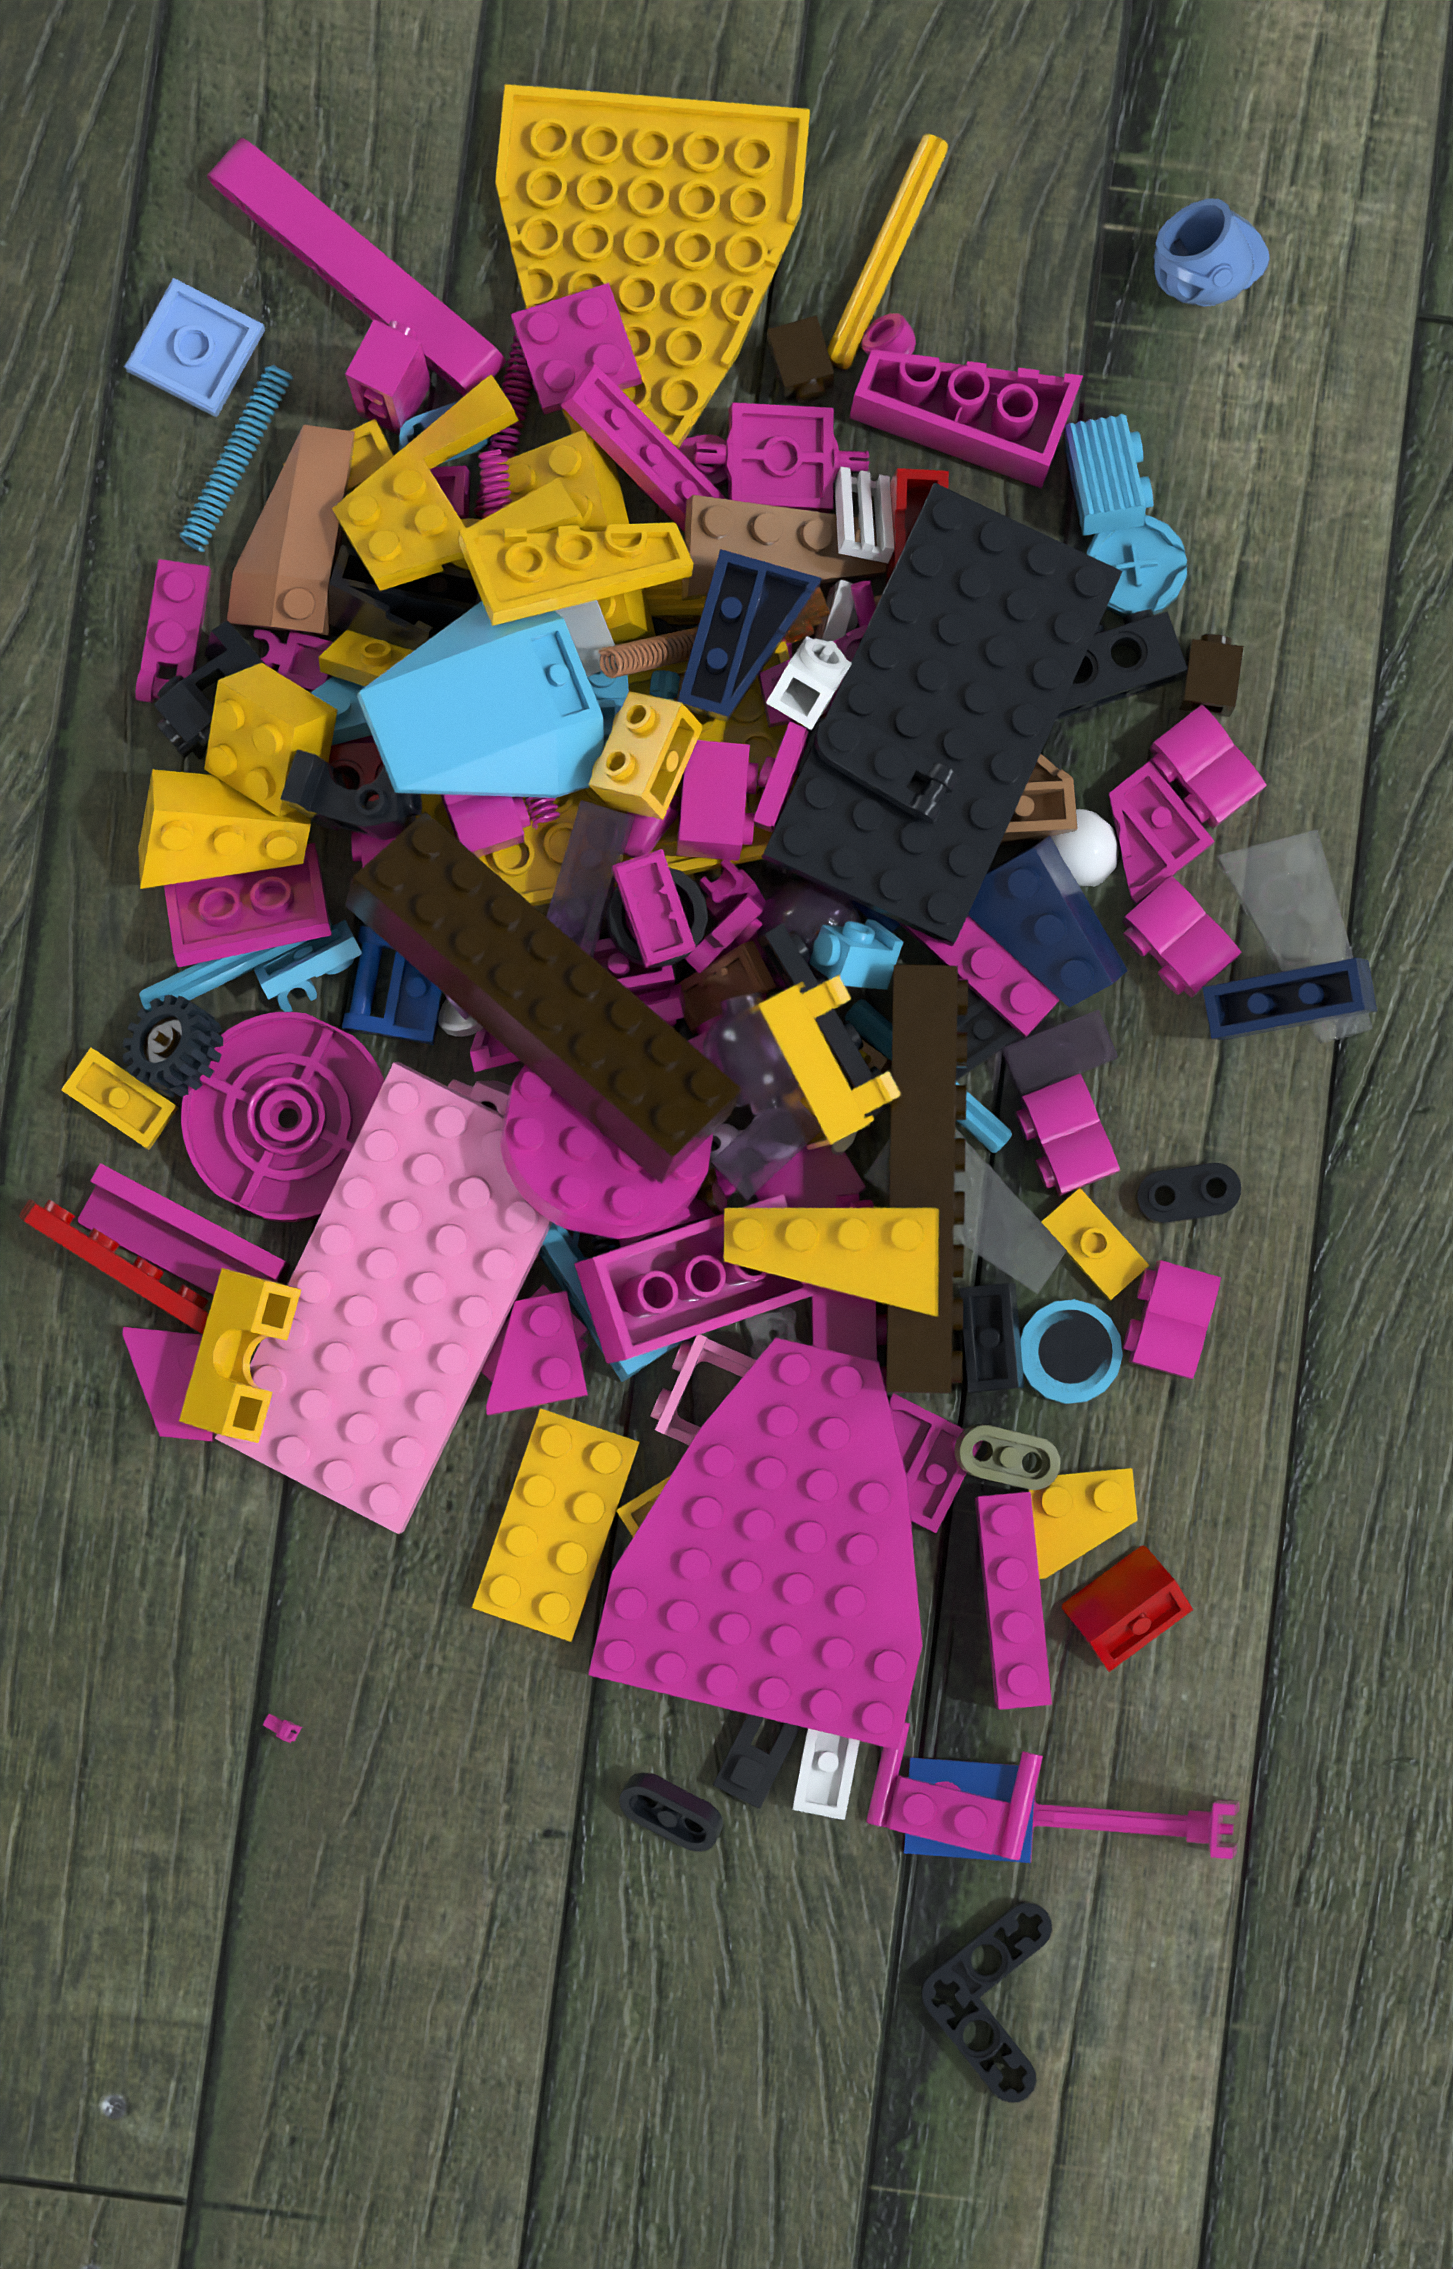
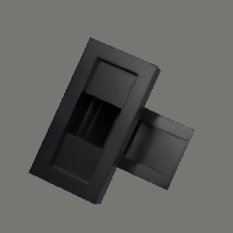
[154,620,267,760]
[280,749,422,840]

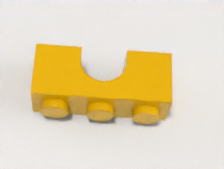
[179,1268,301,1443]

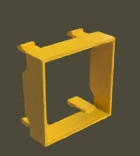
[739,975,901,1150]

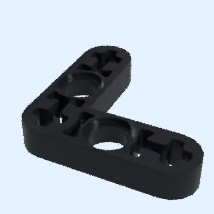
[921,1901,1052,2103]

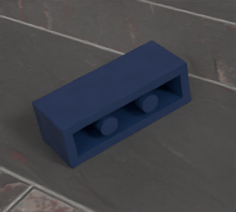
[1202,958,1377,1040]

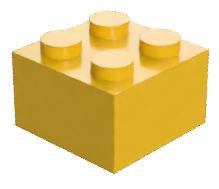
[204,663,338,817]

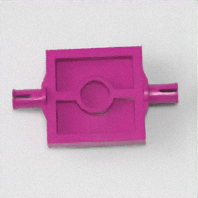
[693,402,869,513]

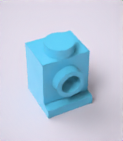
[809,920,903,990]

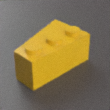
[138,769,311,889]

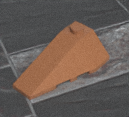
[227,425,355,637]

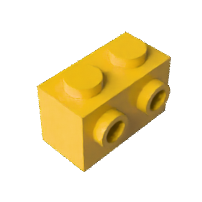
[588,691,703,820]

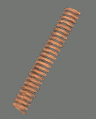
[599,627,698,678]

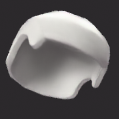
[1038,809,1120,887]

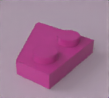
[1108,761,1215,906]
[123,1327,215,1442]

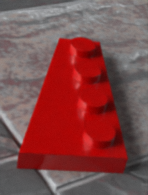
[19,1199,209,1334]

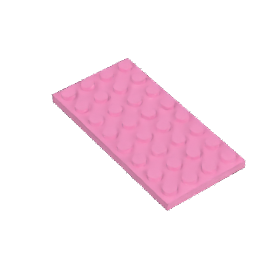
[215,1062,553,1534]

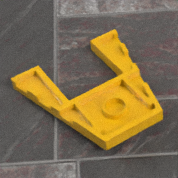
[332,374,585,591]

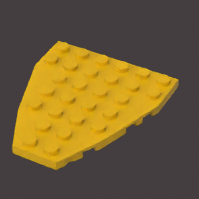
[495,84,810,449]

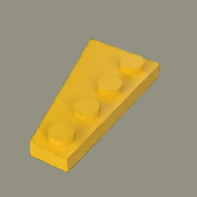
[458,522,694,626]

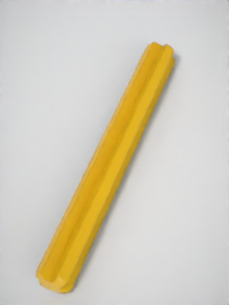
[827,134,948,370]

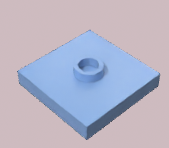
[125,278,265,418]

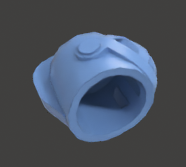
[1153,199,1270,306]

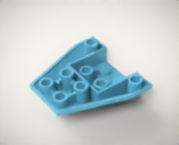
[356,601,604,798]

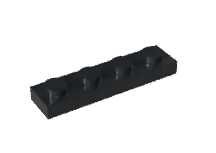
[757,924,891,1117]

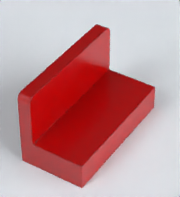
[1061,1545,1193,1672]

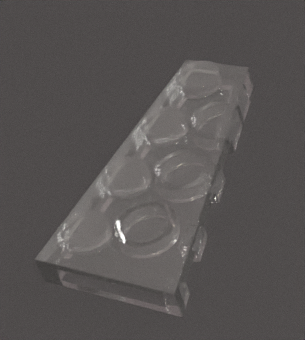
[1216,829,1373,1044]
[864,1128,1067,1295]

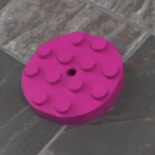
[181,1012,385,1222]
[500,1065,713,1239]

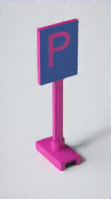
[904,1757,1240,1863]

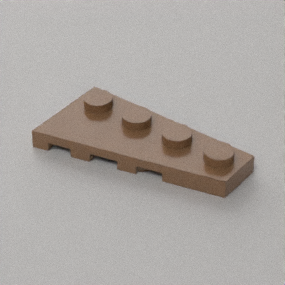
[682,495,886,601]

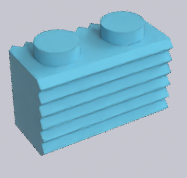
[1064,414,1153,536]

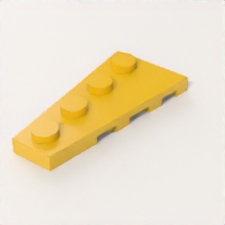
[724,1208,939,1316]

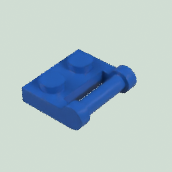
[341,926,443,1045]

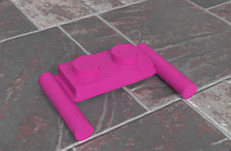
[866,1722,1043,1860]

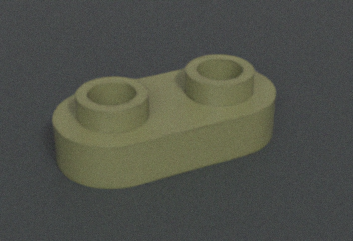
[954,1424,1061,1490]

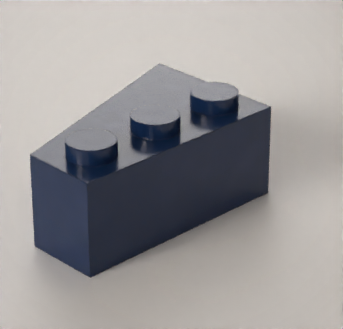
[677,549,822,722]
[968,836,1128,1008]

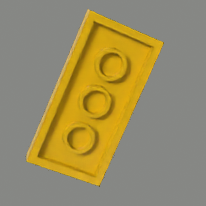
[472,1408,640,1642]

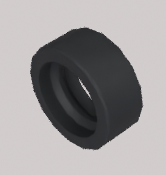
[606,867,708,968]

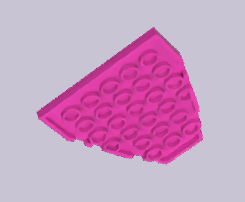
[588,1338,923,1750]

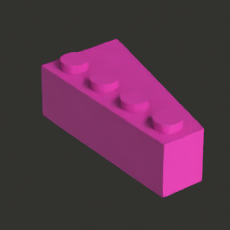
[849,349,1083,489]

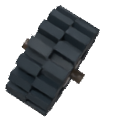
[122,995,223,1098]

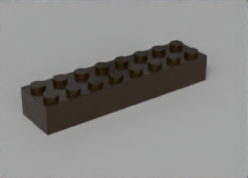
[345,812,742,1184]
[887,965,968,1394]

